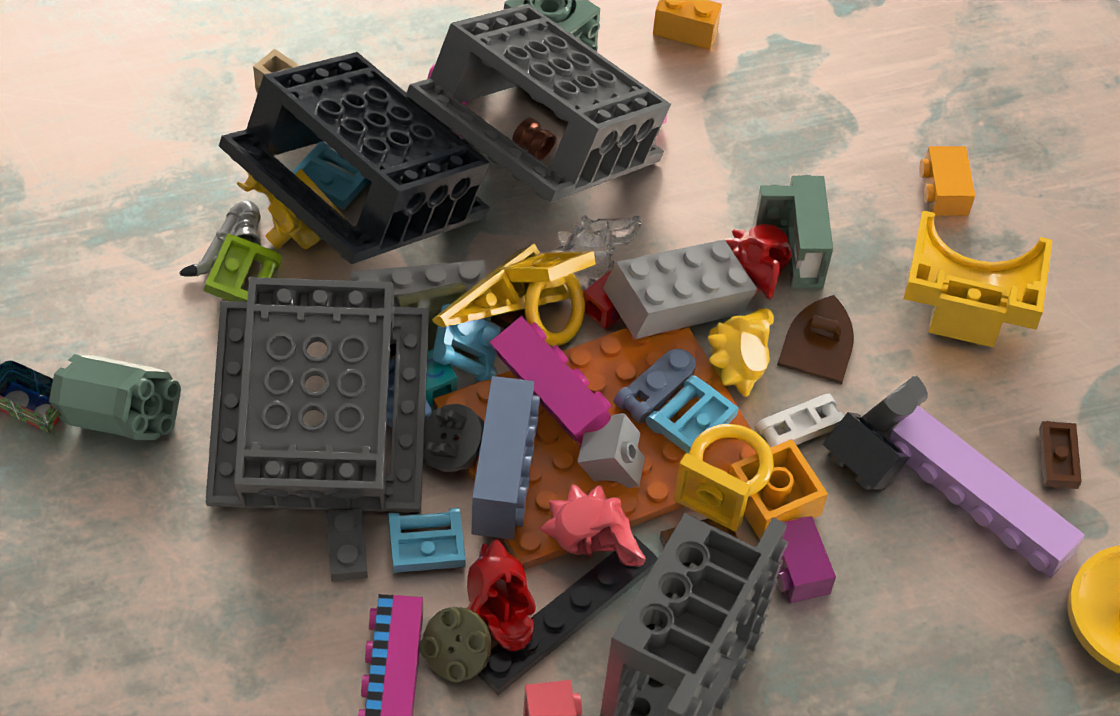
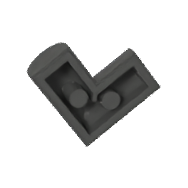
[862,375,928,433]

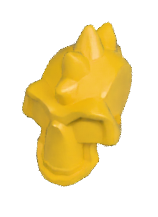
[708,308,774,397]

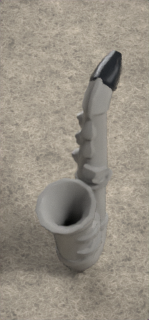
[180,201,261,277]

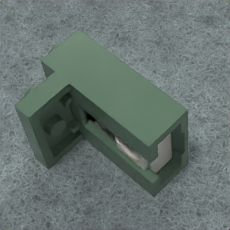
[752,175,833,288]

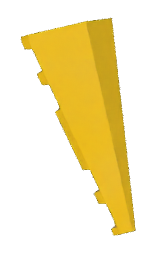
[432,243,571,328]

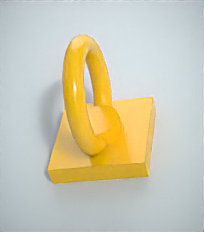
[499,251,596,346]
[673,424,773,532]

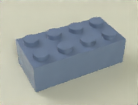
[471,376,540,540]

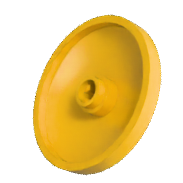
[1067,545,1120,674]

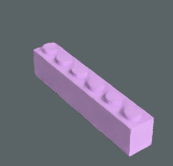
[889,406,1085,578]

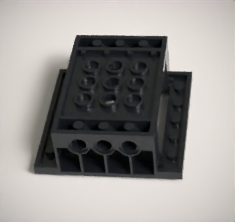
[219,52,490,264]

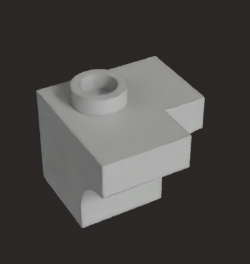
[577,413,645,488]

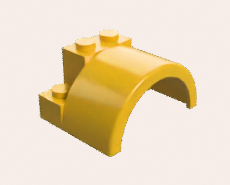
[903,211,1053,348]

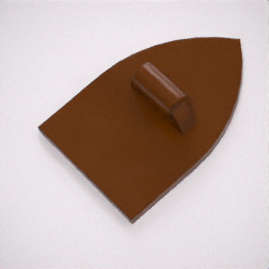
[777,295,854,384]

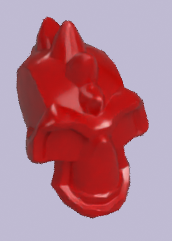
[725,224,792,300]
[467,539,536,651]

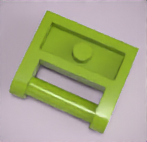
[203,233,283,302]

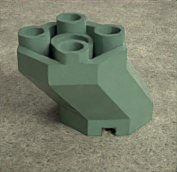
[49,354,181,440]

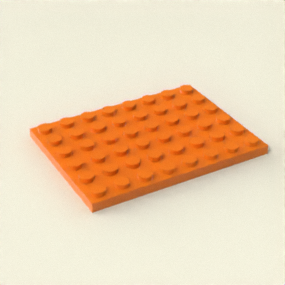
[434,327,757,570]

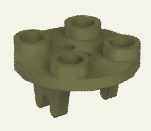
[419,607,491,683]

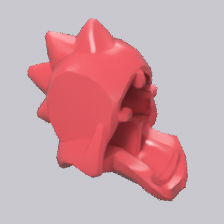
[540,485,646,567]

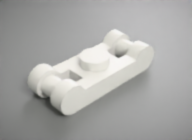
[754,394,845,448]

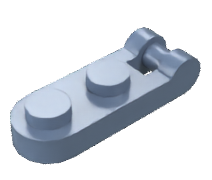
[613,349,696,424]

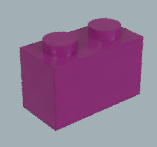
[776,516,836,604]

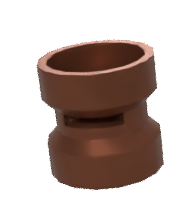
[512,117,557,161]

